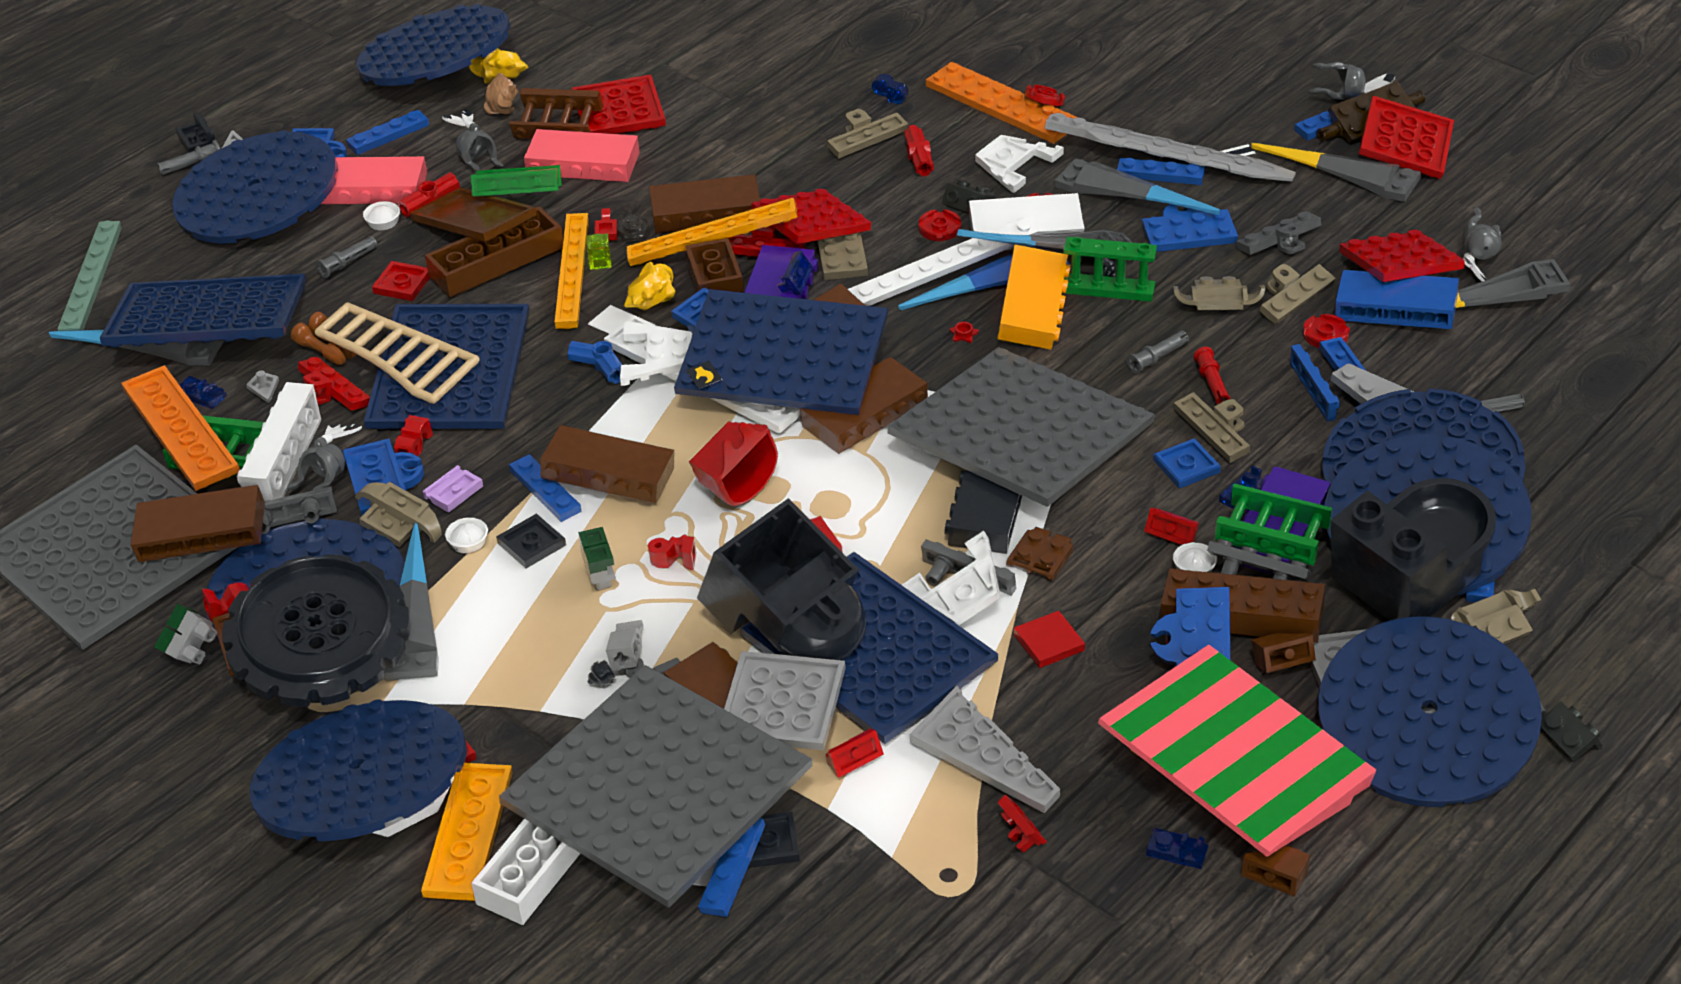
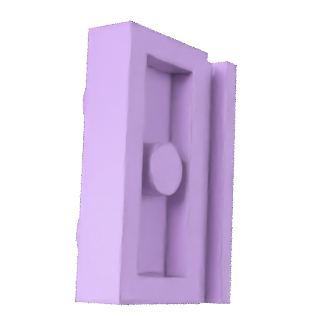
[423,465,483,513]

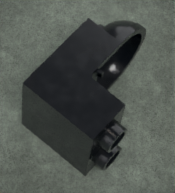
[1330,478,1496,621]
[697,498,866,661]

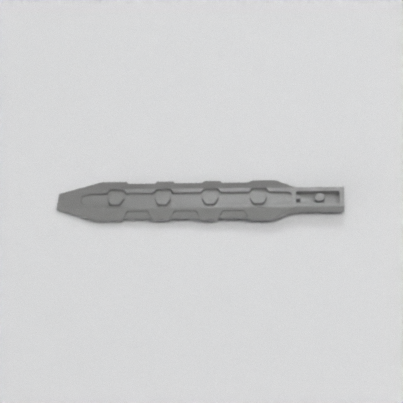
[1045,113,1296,181]

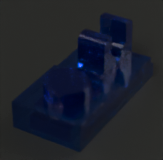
[777,250,813,295]
[180,376,227,409]
[1219,465,1263,509]
[1146,828,1209,869]

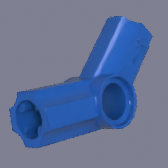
[567,341,622,384]

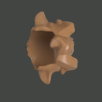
[484,73,518,115]

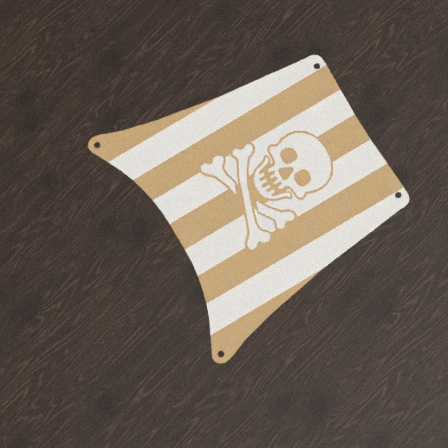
[308,333,1051,897]

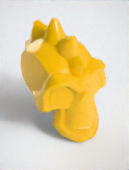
[469,48,528,84]
[624,262,675,310]

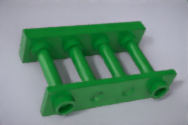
[471,165,562,196]
[1064,237,1157,302]
[163,415,264,476]
[1215,484,1332,566]

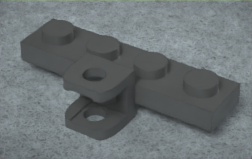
[1236,212,1321,255]

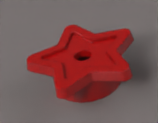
[950,322,979,343]

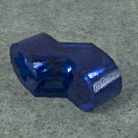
[872,74,909,104]

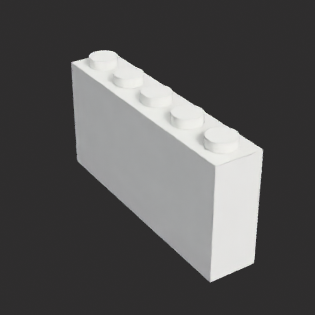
[969,193,1084,250]

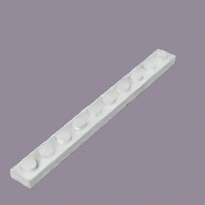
[848,215,1039,306]

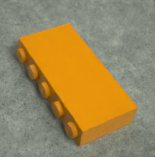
[997,245,1071,350]

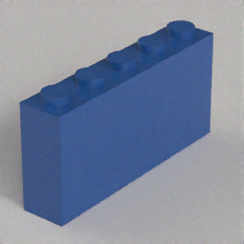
[1335,270,1459,329]

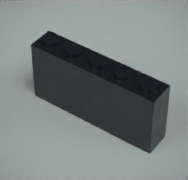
[944,470,1023,554]

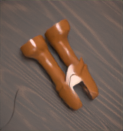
[291,312,357,365]

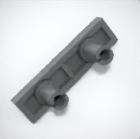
[262,487,337,534]
[921,539,1017,596]
[1207,539,1312,582]

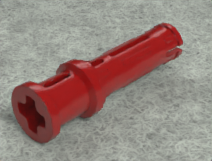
[1193,347,1231,405]

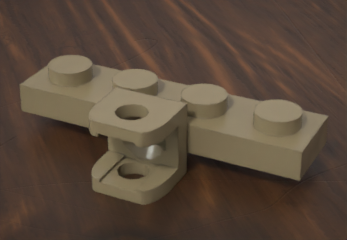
[827,109,908,159]
[1259,264,1336,325]
[1174,392,1250,463]

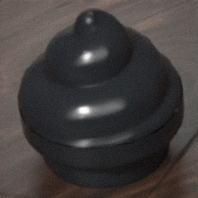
[1103,258,1116,277]
[587,660,615,686]

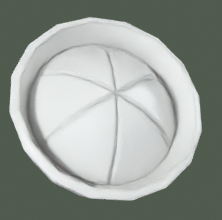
[363,201,400,230]
[445,518,488,553]
[1173,542,1217,572]

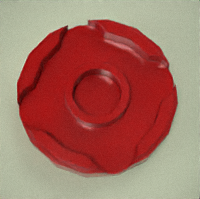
[1024,84,1066,106]
[918,210,962,241]
[1303,314,1350,348]

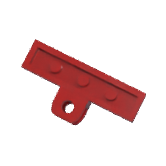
[728,225,805,256]
[298,357,370,411]

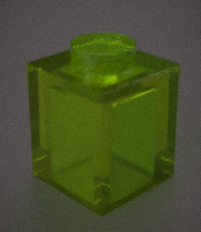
[586,233,612,270]

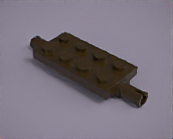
[1316,81,1426,144]

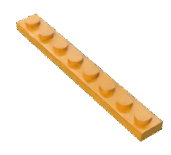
[627,198,798,266]
[555,213,589,329]

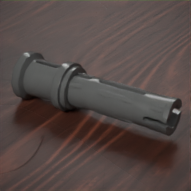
[157,140,220,176]
[315,236,377,278]
[1126,330,1189,374]

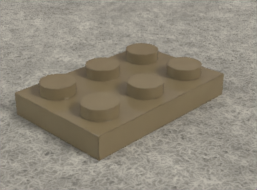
[817,232,868,280]

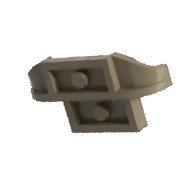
[1173,276,1266,310]
[355,482,442,547]
[1449,589,1541,644]

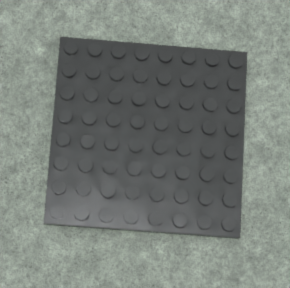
[887,347,1155,507]
[0,445,237,650]
[499,665,812,908]

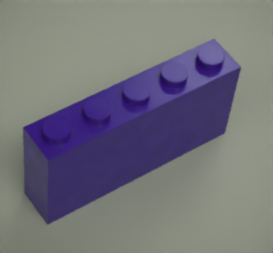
[744,245,818,299]
[1232,466,1331,575]

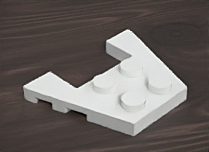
[975,135,1064,193]
[620,321,692,386]
[902,531,1001,625]

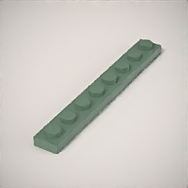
[58,220,122,331]

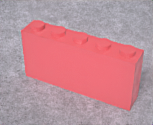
[524,129,639,182]
[321,157,427,204]

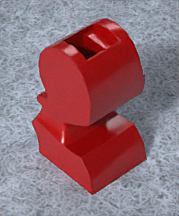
[394,415,433,456]
[647,534,697,570]
[202,583,249,622]

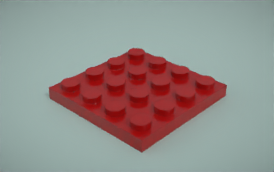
[572,75,666,134]
[1358,95,1454,179]
[751,189,871,244]
[1339,230,1465,282]

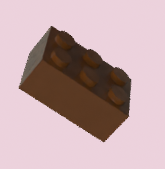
[685,238,744,293]

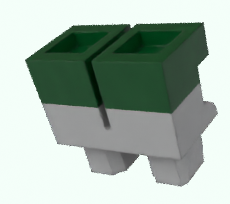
[578,527,616,590]
[154,604,217,664]

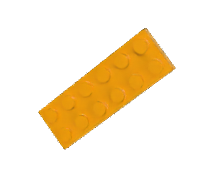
[421,763,513,901]

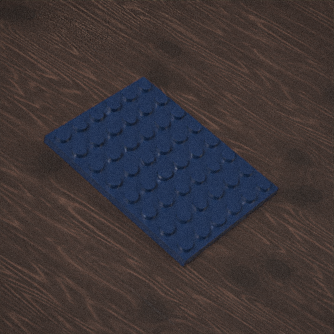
[100,274,306,347]
[674,289,888,415]
[363,304,530,429]
[741,552,998,744]

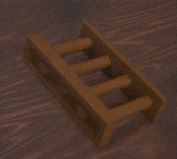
[509,88,603,139]

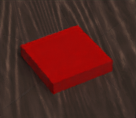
[372,261,430,301]
[1014,611,1085,668]

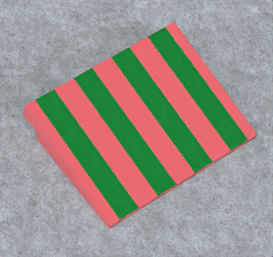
[1098,645,1376,857]

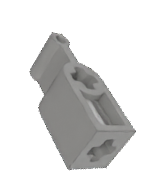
[606,620,643,671]

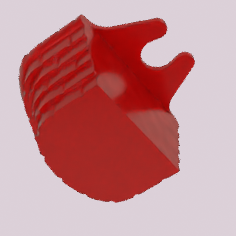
[689,421,778,506]

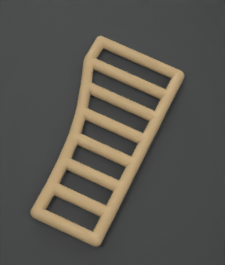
[315,303,480,404]

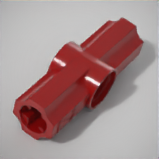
[904,125,934,177]
[398,172,460,218]

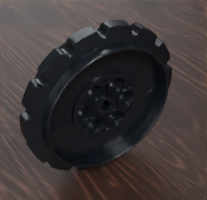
[222,554,410,707]

